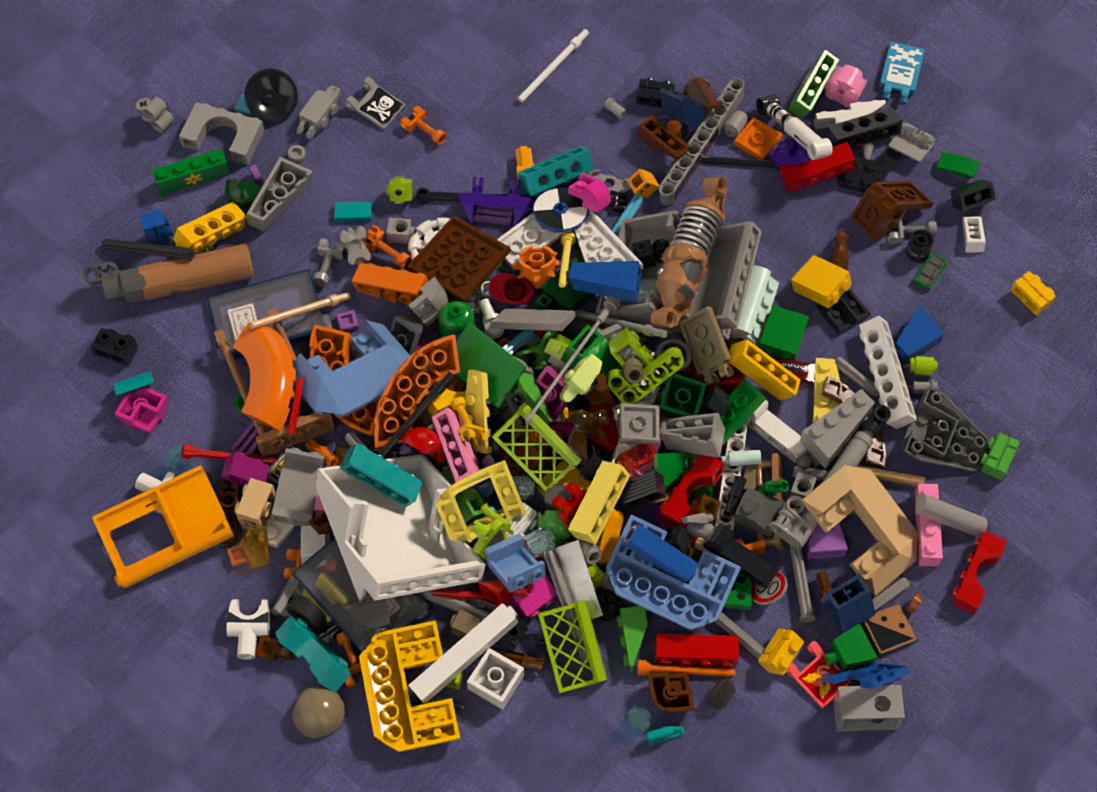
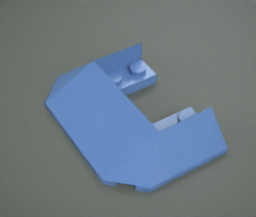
[293,320,410,417]
[606,515,741,630]

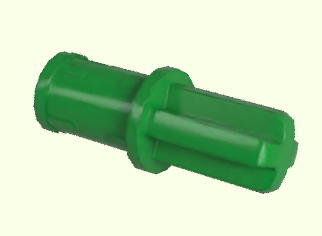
[756,479,789,496]

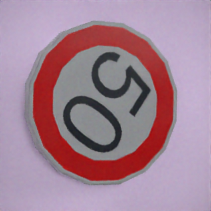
[751,572,788,605]

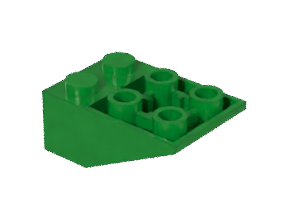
[561,325,624,384]

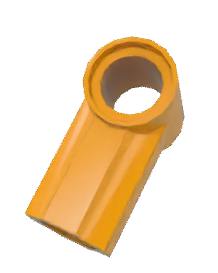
[516,146,535,180]

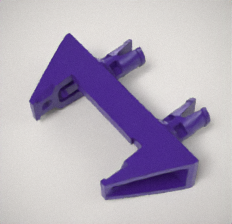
[458,176,532,227]

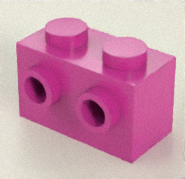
[509,575,557,619]

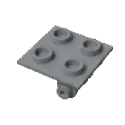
[888,123,935,162]

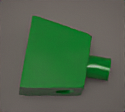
[824,624,878,670]

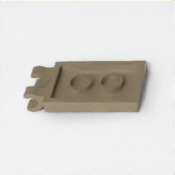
[679,306,734,385]

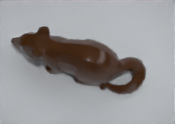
[831,228,850,270]

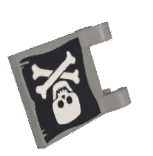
[346,76,406,130]

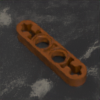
[219,478,240,548]

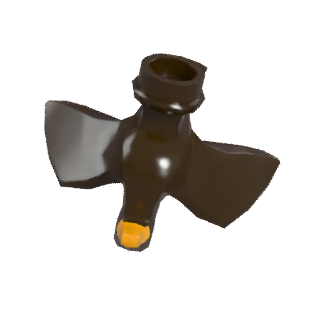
[560,407,609,460]

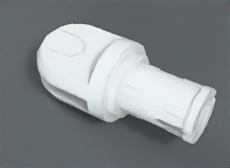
[478,298,504,339]

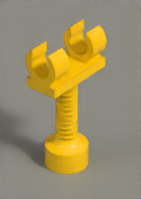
[450,397,488,445]

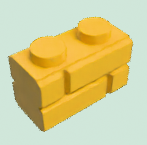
[1010,271,1056,316]
[758,628,804,675]

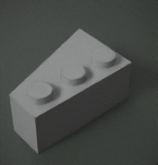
[660,413,725,458]

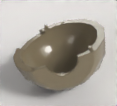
[292,686,345,739]

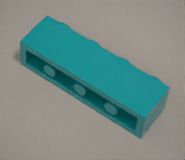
[340,443,423,507]

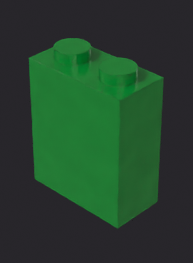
[759,305,809,363]

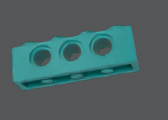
[518,146,594,196]

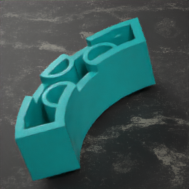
[276,615,351,692]

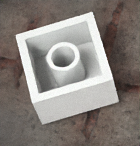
[467,648,524,710]

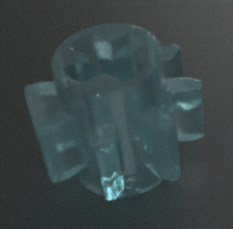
[626,706,652,732]

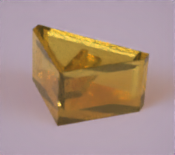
[238,526,269,569]

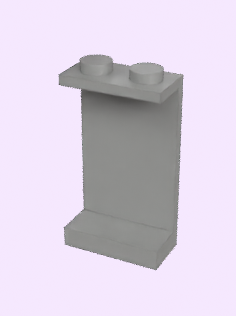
[271,448,325,526]

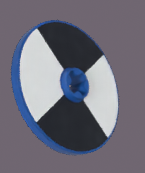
[533,188,588,232]

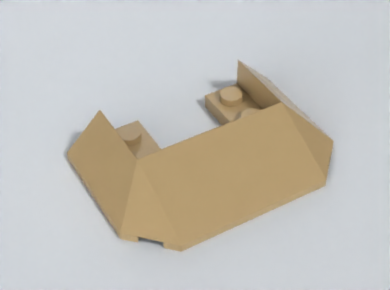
[801,465,918,597]

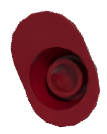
[488,273,533,305]

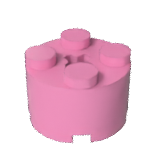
[825,65,867,107]

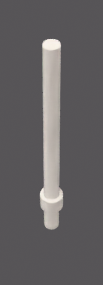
[517,29,589,103]

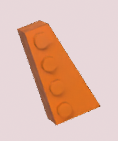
[352,263,429,309]

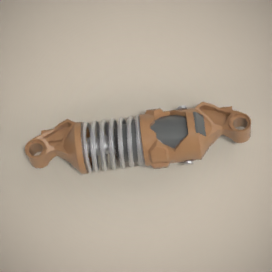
[651,177,727,328]

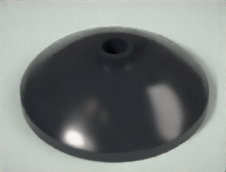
[244,68,298,122]

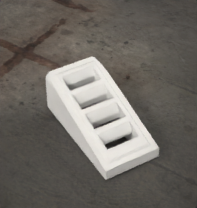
[962,217,986,253]

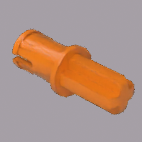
[305,439,339,467]

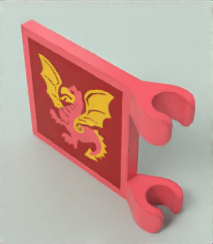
[786,641,852,709]

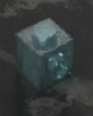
[163,444,193,475]
[523,526,556,558]

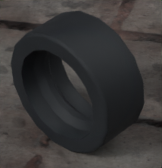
[654,339,692,375]
[286,594,326,631]

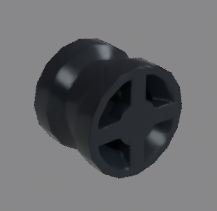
[652,239,670,263]

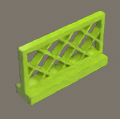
[492,403,582,491]
[538,600,608,693]

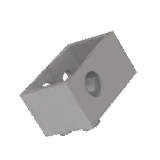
[833,683,905,731]

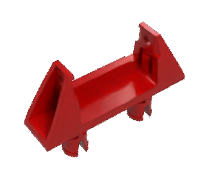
[478,540,546,606]

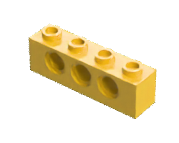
[173,202,247,253]

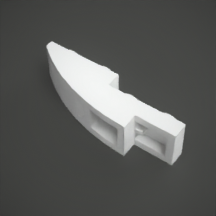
[814,100,886,129]

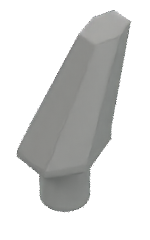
[862,142,874,160]
[682,513,713,526]

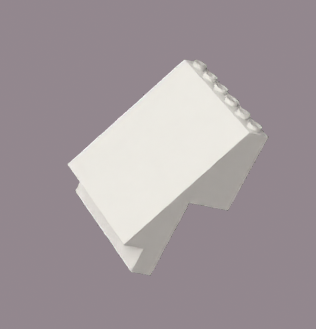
[315,454,485,602]

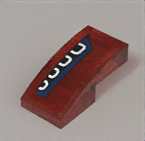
[776,360,816,385]

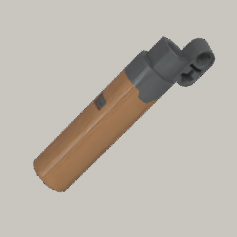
[82,244,254,305]

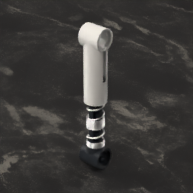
[756,94,832,160]

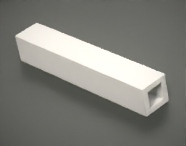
[409,603,518,704]

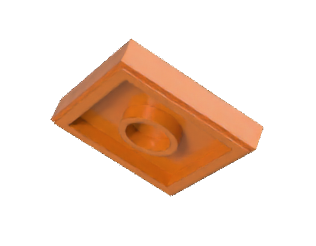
[733,117,783,160]

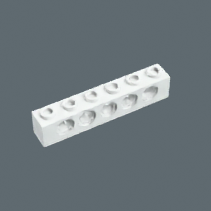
[859,316,917,429]

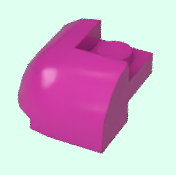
[568,173,610,213]
[536,366,567,421]
[114,387,169,434]

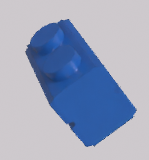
[140,209,173,245]

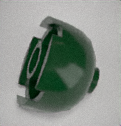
[225,179,261,211]

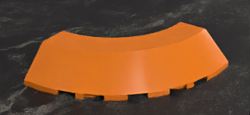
[373,334,460,448]

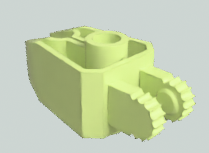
[559,354,602,403]

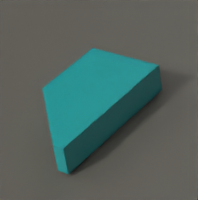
[646,726,685,746]

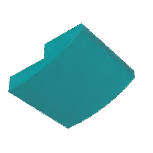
[114,371,154,396]

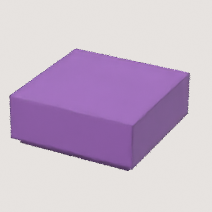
[336,310,359,332]

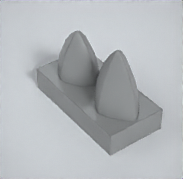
[270,576,304,617]

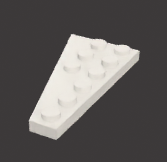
[575,209,643,297]

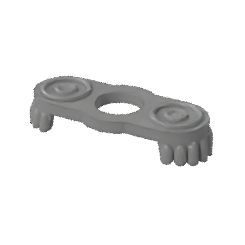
[589,169,630,193]

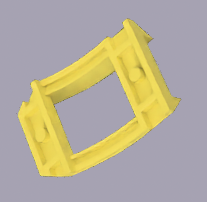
[435,460,526,543]

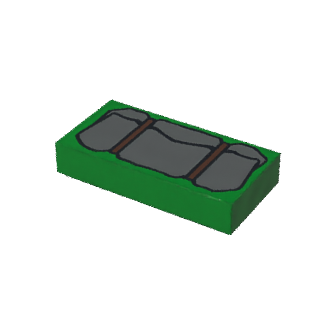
[913,253,948,291]

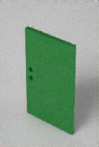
[456,322,527,409]

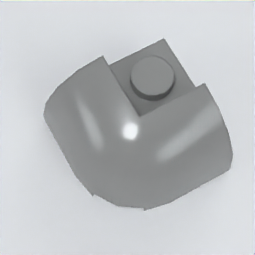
[409,277,448,327]

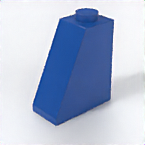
[895,306,944,364]

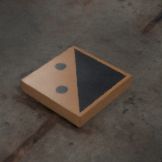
[863,604,917,656]

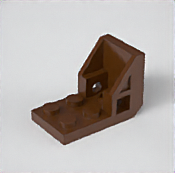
[850,181,934,240]

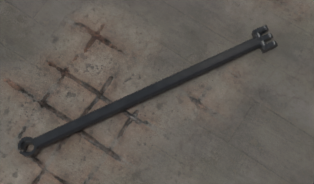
[416,188,627,212]

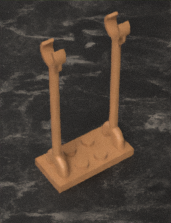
[214,308,335,457]

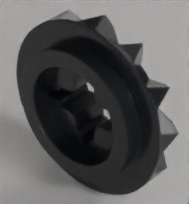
[596,589,622,621]

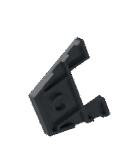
[837,148,902,193]

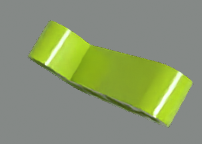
[607,347,684,404]

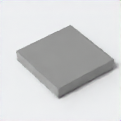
[619,403,660,444]

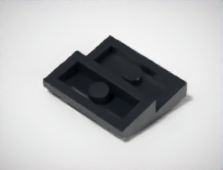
[816,288,871,335]

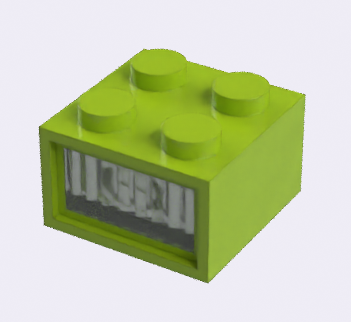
[608,327,653,368]

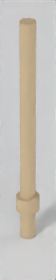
[249,292,351,329]

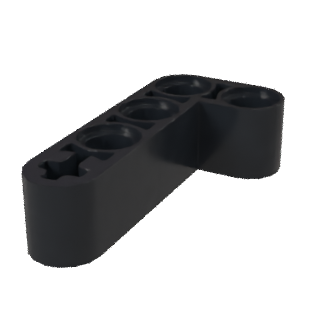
[703,524,778,589]

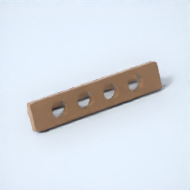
[756,453,785,551]

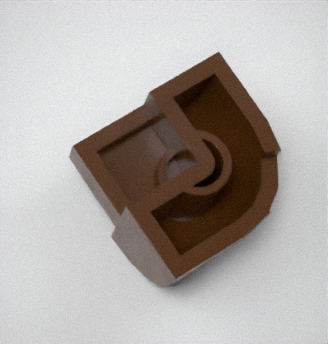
[647,672,695,714]

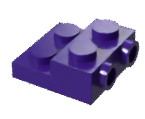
[771,135,811,166]

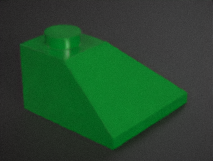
[654,452,691,492]

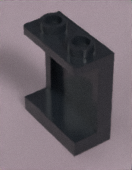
[487,393,532,452]

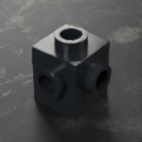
[501,610,528,644]

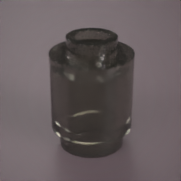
[707,678,736,710]

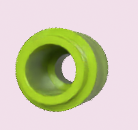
[909,356,938,376]

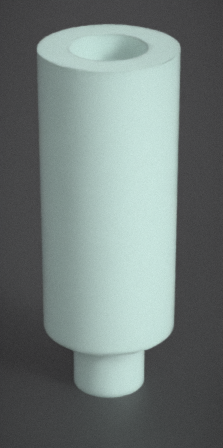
[721,450,761,467]

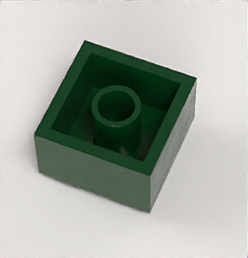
[657,373,707,418]

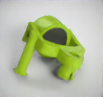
[470,503,514,560]

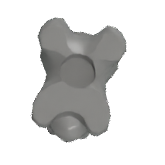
[339,226,371,265]

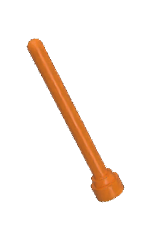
[637,660,736,677]

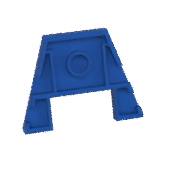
[821,663,909,689]

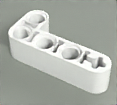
[745,400,807,463]

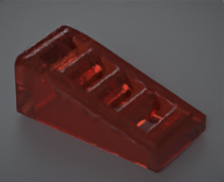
[614,443,657,474]

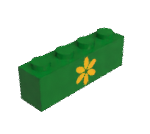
[152,148,230,196]

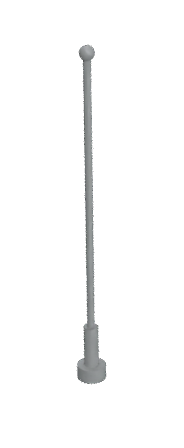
[525,296,620,423]

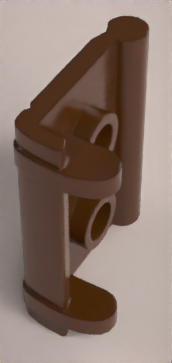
[683,77,723,128]

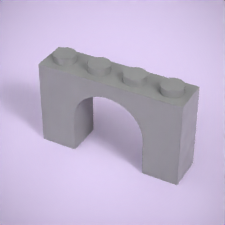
[179,102,264,165]

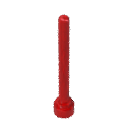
[181,444,276,465]

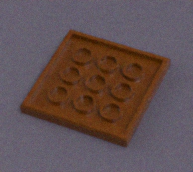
[407,215,511,302]

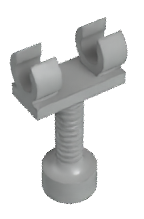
[888,219,937,244]
[313,238,346,286]

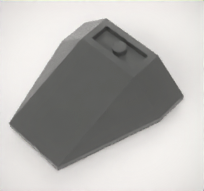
[900,387,989,473]

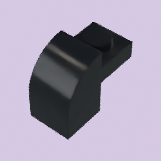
[699,383,730,417]

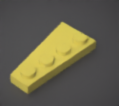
[813,358,840,423]
[462,370,492,454]

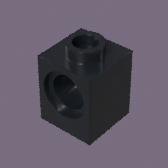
[632,239,656,270]

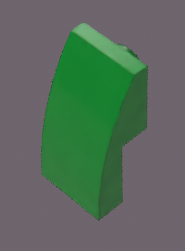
[937,152,980,179]

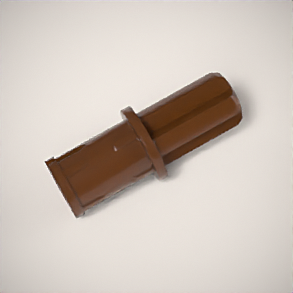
[816,572,833,612]
[504,653,545,672]

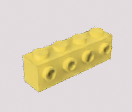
[568,461,630,544]

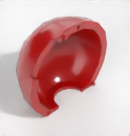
[399,427,446,464]

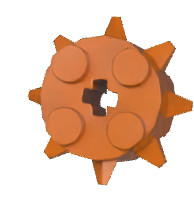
[512,245,561,289]

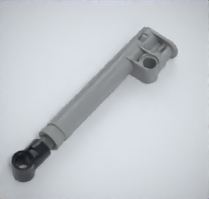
[769,405,891,549]

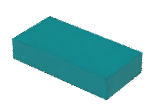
[334,202,372,222]

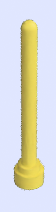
[559,231,576,288]

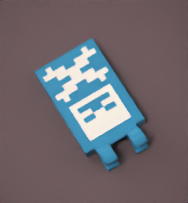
[879,42,925,103]

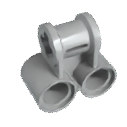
[136,97,174,133]

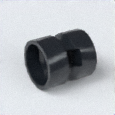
[906,229,934,263]

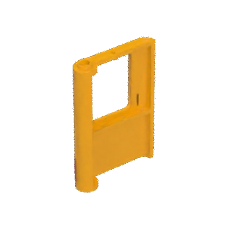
[92,465,234,589]

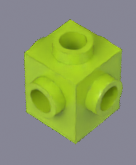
[386,176,413,204]

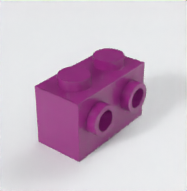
[221,451,269,487]

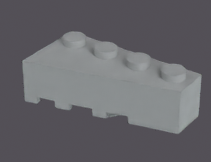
[247,157,313,232]
[800,389,875,469]

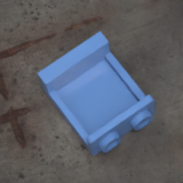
[485,533,545,593]

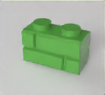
[980,433,1020,480]

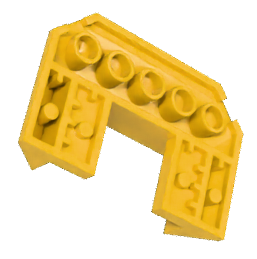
[359,620,460,752]

